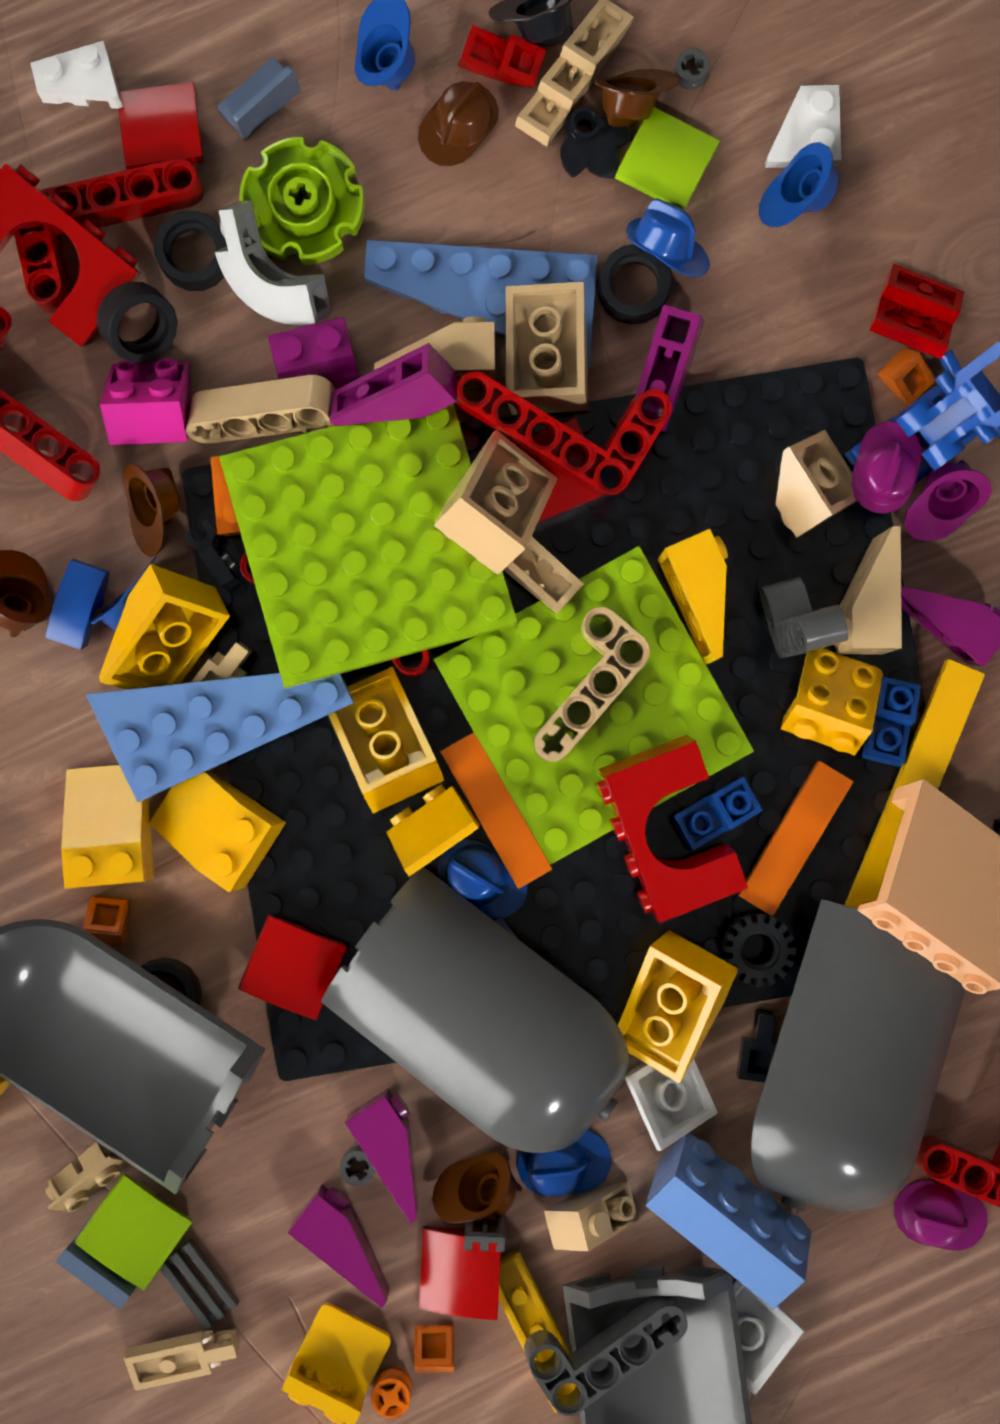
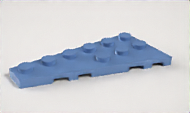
[364,240,597,373]
[85,673,355,802]

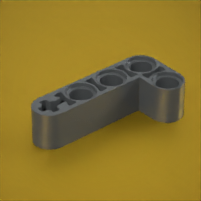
[760,576,848,659]
[524,1296,688,1416]

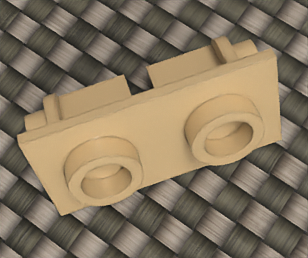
[45,1141,128,1212]

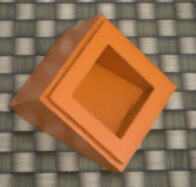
[877,349,936,406]
[82,896,130,947]
[414,1325,455,1373]

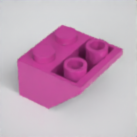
[100,358,191,445]

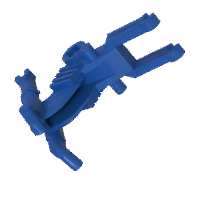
[844,340,1000,484]

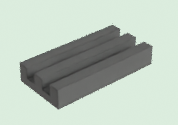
[464,1214,505,1252]
[159,1239,239,1330]

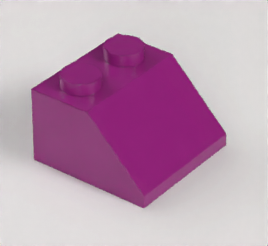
[268,317,360,389]

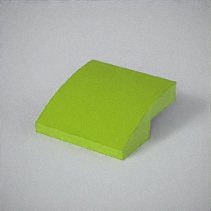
[615,107,720,210]
[75,1173,192,1291]

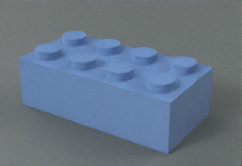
[645,1132,812,1309]

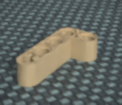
[186,375,336,443]
[534,607,650,762]

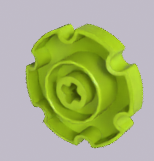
[239,137,365,265]

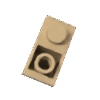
[544,1182,639,1252]

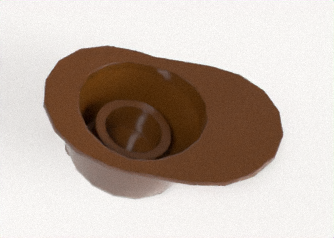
[595,69,680,127]
[418,81,499,166]
[123,463,180,556]
[0,550,52,637]
[432,1152,522,1224]

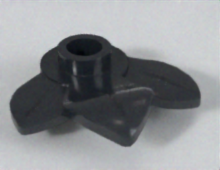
[560,107,632,179]

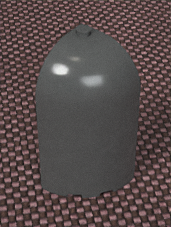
[321,867,629,1153]
[751,899,965,1212]
[0,919,265,1194]
[563,1265,752,1424]

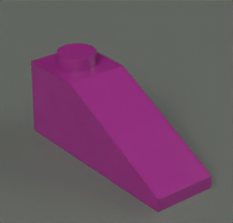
[635,304,705,432]
[330,343,457,426]
[901,586,1000,666]
[345,1088,419,1224]
[288,1184,390,1308]

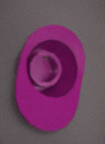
[851,421,922,514]
[904,460,992,542]
[894,1180,988,1251]

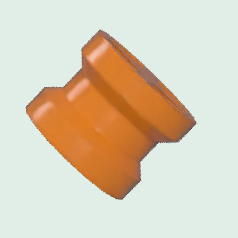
[371,1366,412,1419]

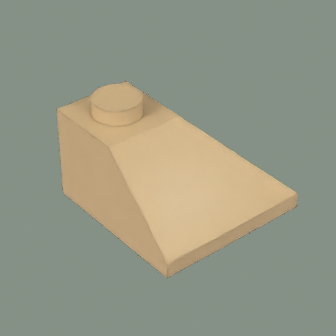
[775,430,857,538]

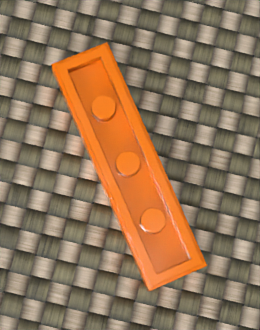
[440,732,552,889]
[737,761,854,917]

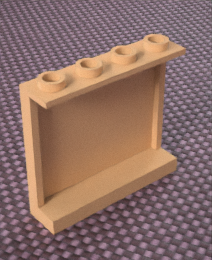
[858,779,1000,994]

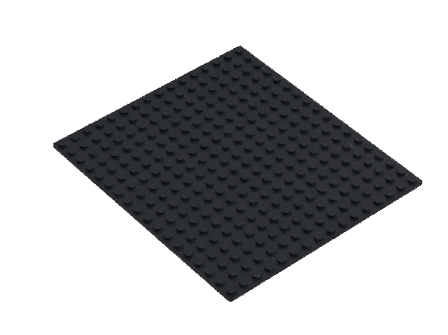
[182,358,941,1081]

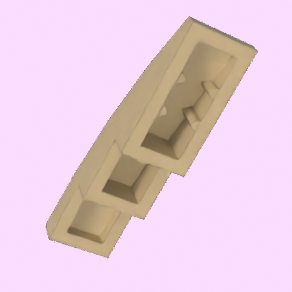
[515,0,634,147]
[504,536,584,614]

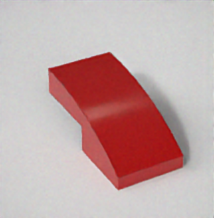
[457,24,546,88]

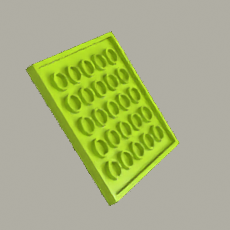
[219,404,517,689]
[433,546,754,865]

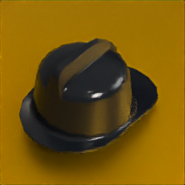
[488,0,573,46]

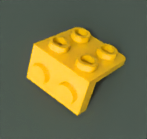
[781,648,883,756]
[281,1302,391,1424]

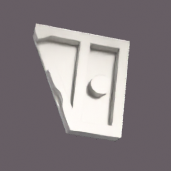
[30,40,123,109]
[765,85,842,168]

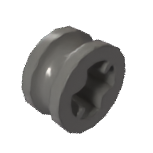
[674,48,710,90]
[340,1146,375,1186]

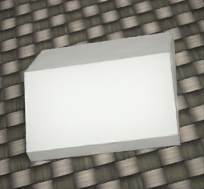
[625,1060,718,1151]
[733,1280,805,1395]

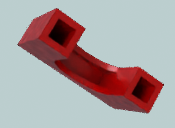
[0,163,142,347]
[596,735,748,924]

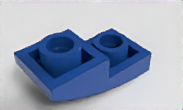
[45,559,109,650]
[862,676,921,767]
[669,776,763,851]

